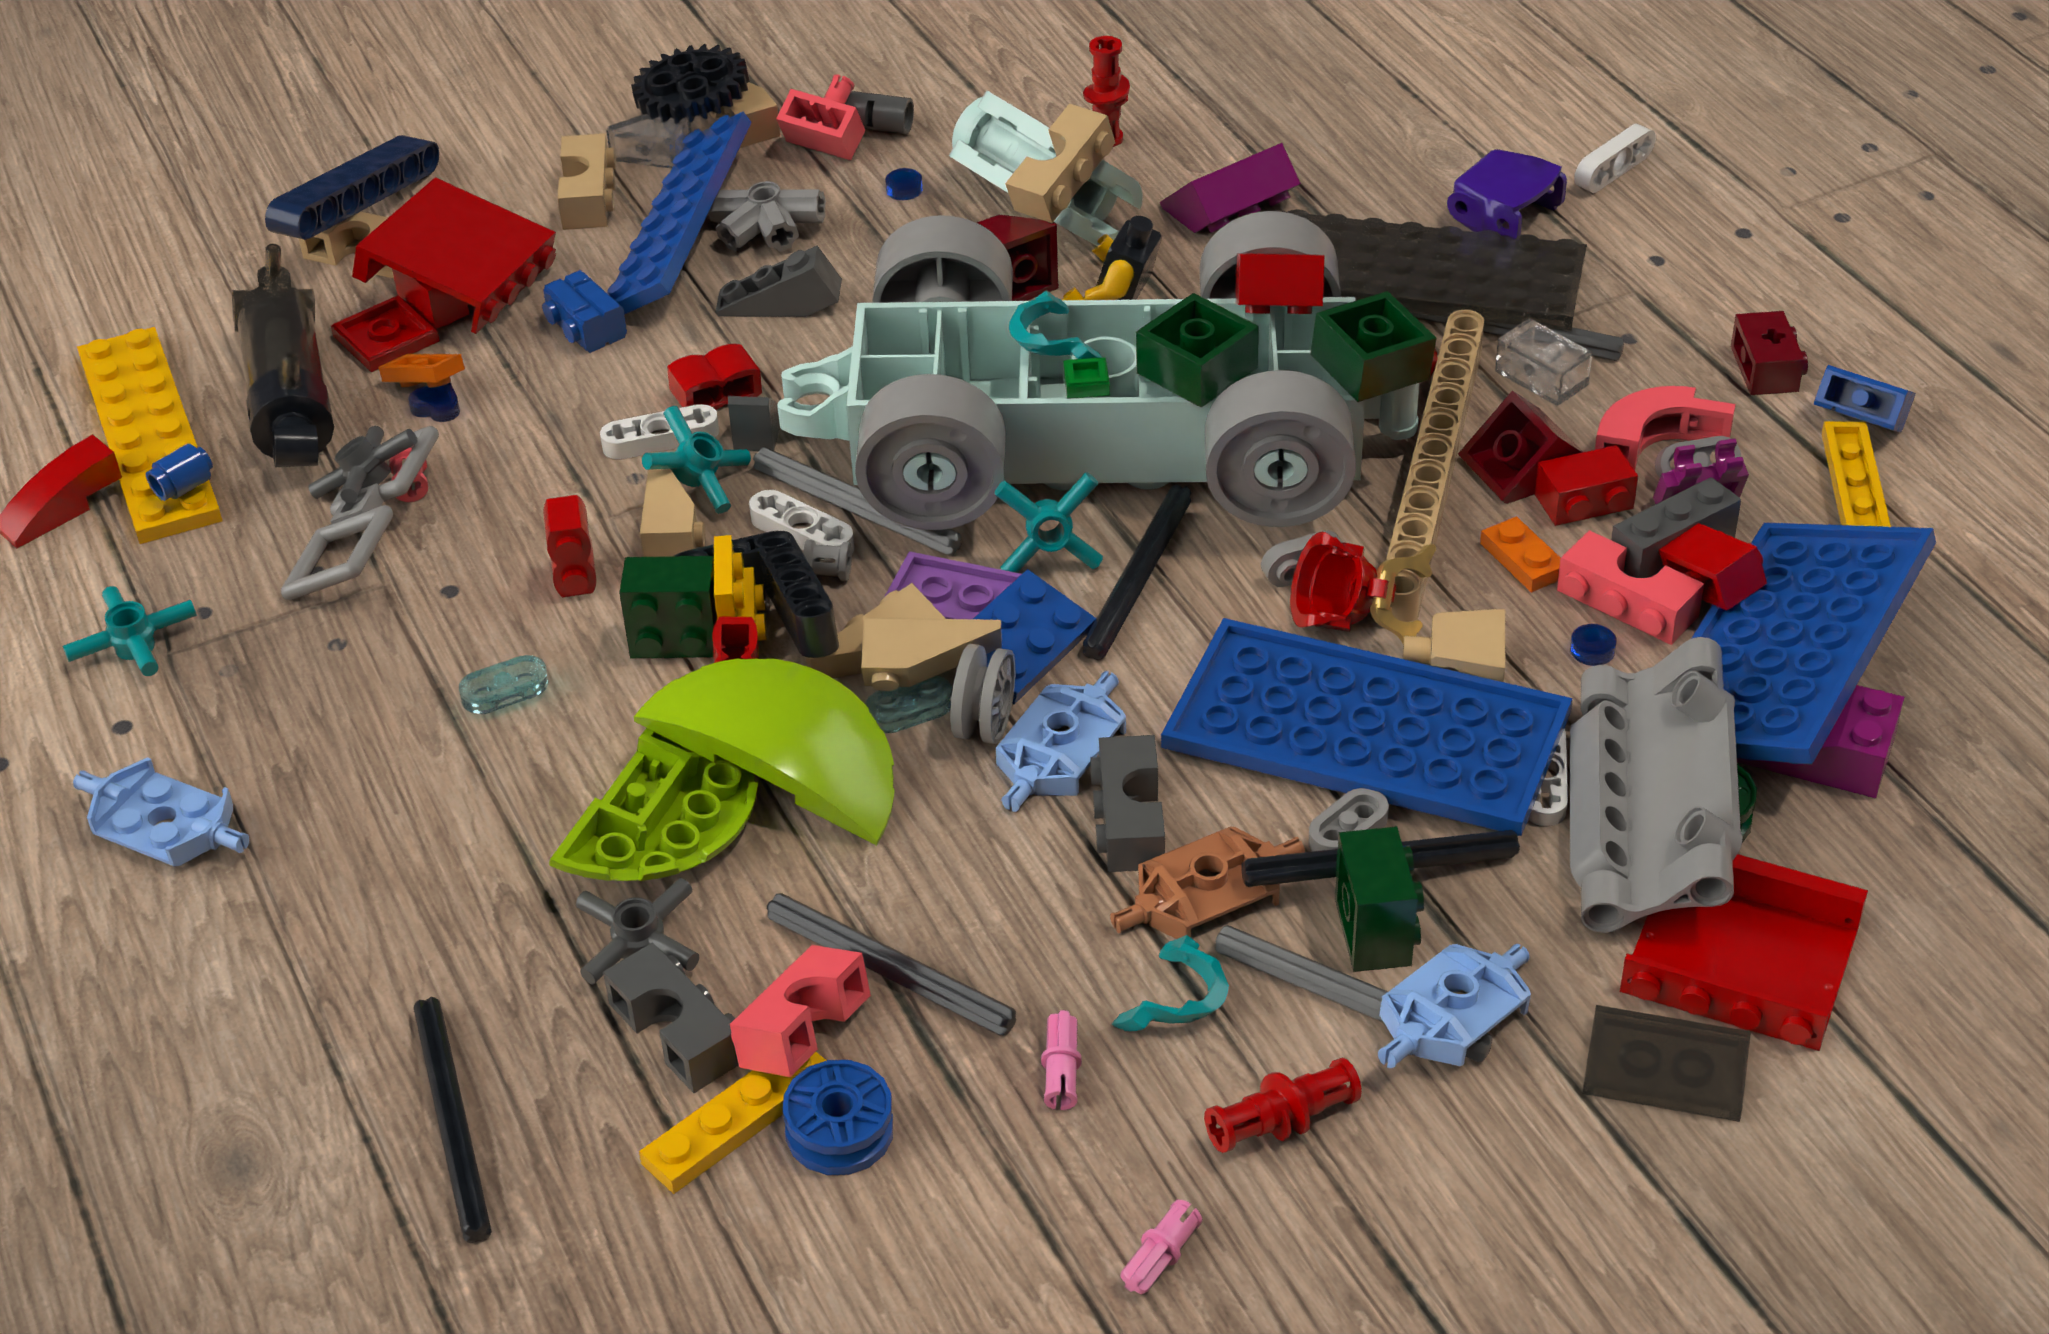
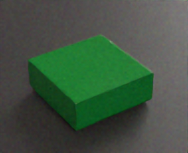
[1063,357,1110,399]

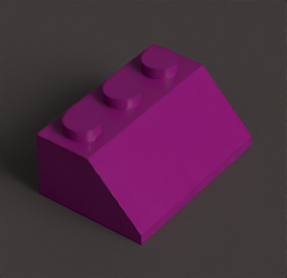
[1160,143,1301,233]

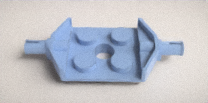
[996,671,1126,812]
[73,758,249,866]
[1378,944,1531,1068]

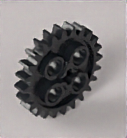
[631,44,750,124]

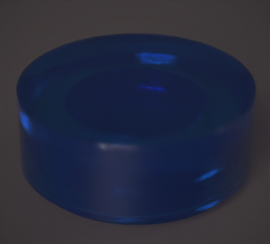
[885,168,923,200]
[1570,624,1617,666]

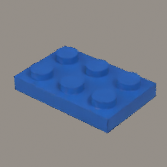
[973,569,1096,704]

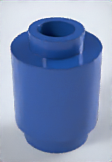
[146,443,213,501]

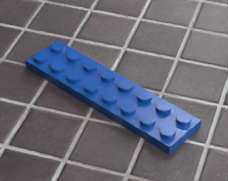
[607,111,752,315]

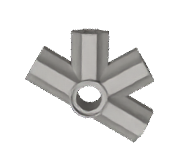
[709,181,826,252]

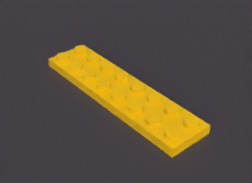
[77,327,223,544]

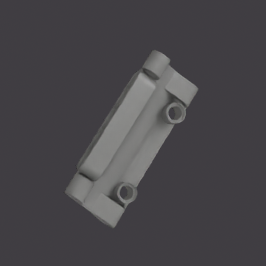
[1570,637,1743,933]

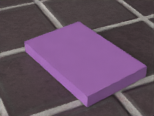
[884,552,1021,619]

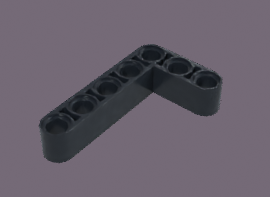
[674,531,839,658]

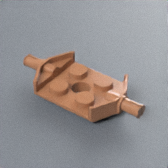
[1110,827,1305,939]

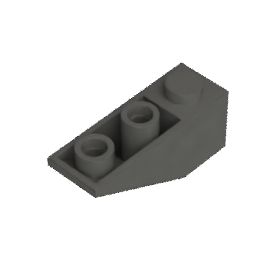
[715,245,842,317]

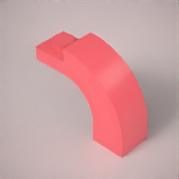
[1595,386,1736,470]

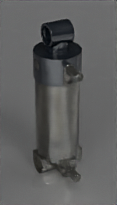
[232,244,335,467]

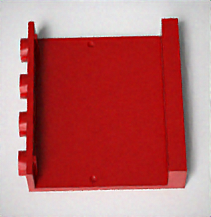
[352,177,556,334]
[1620,854,1868,1051]

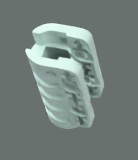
[949,90,1143,246]

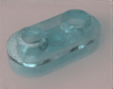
[459,655,549,714]
[865,675,952,733]

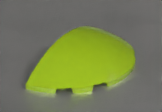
[634,658,895,846]
[549,728,758,881]

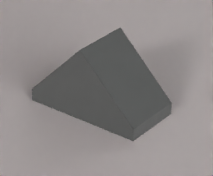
[728,396,780,451]

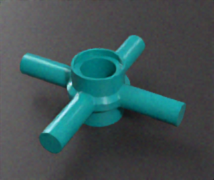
[642,406,751,514]
[994,472,1103,573]
[62,586,197,676]

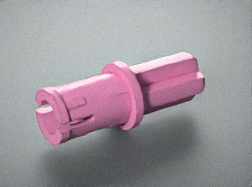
[1041,1010,1082,1110]
[1120,1200,1202,1295]

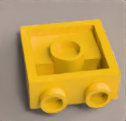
[714,535,767,659]

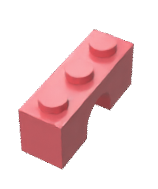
[1557,530,1704,645]
[730,945,871,1077]

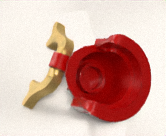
[1290,531,1436,644]

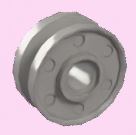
[950,644,1016,744]

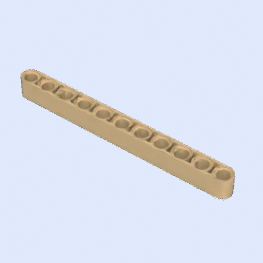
[1386,310,1484,622]

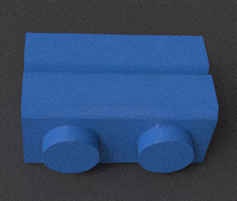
[542,270,627,353]
[1814,365,1916,432]

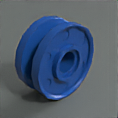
[783,1060,893,1175]

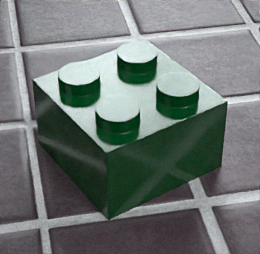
[1310,291,1437,402]
[1136,293,1259,408]
[619,556,717,659]
[1335,826,1424,972]

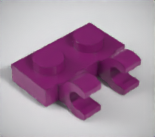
[1653,438,1749,504]

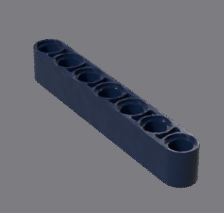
[265,135,440,240]

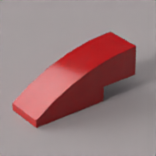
[0,434,122,549]

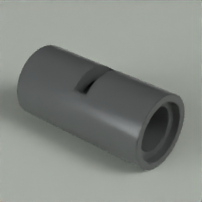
[845,91,914,134]

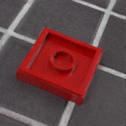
[330,295,440,372]

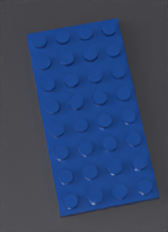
[1691,523,1936,764]
[1161,618,1573,836]

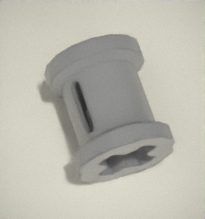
[803,540,852,581]

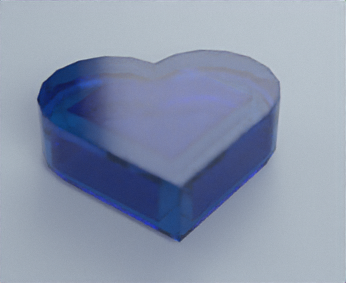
[408,383,460,422]

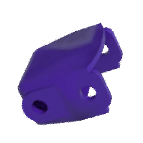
[1447,149,1567,249]

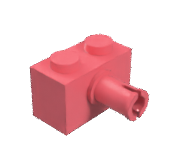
[776,74,866,161]

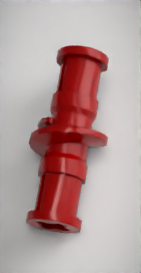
[1083,36,1130,147]
[1204,1057,1362,1153]

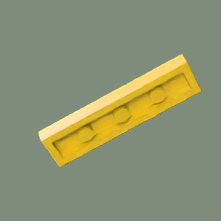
[1821,421,1891,527]
[639,1052,827,1194]

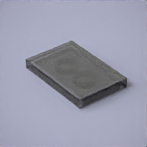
[1582,1005,1751,1122]

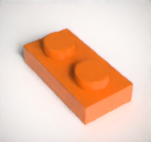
[378,354,465,387]
[1480,516,1561,593]

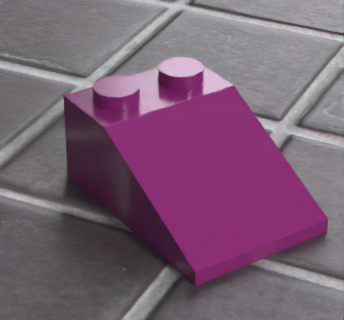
[1737,685,1905,798]

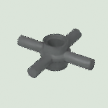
[308,426,417,503]
[576,878,699,984]

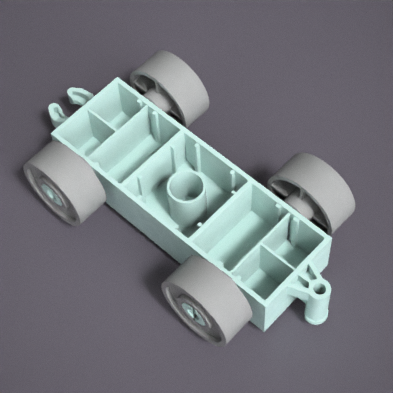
[777,211,1419,530]

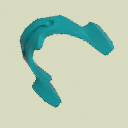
[1009,290,1102,359]
[1112,935,1229,1031]

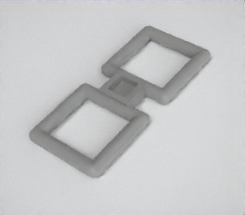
[281,426,439,600]

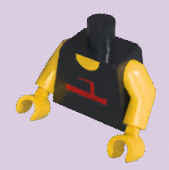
[1062,216,1162,300]

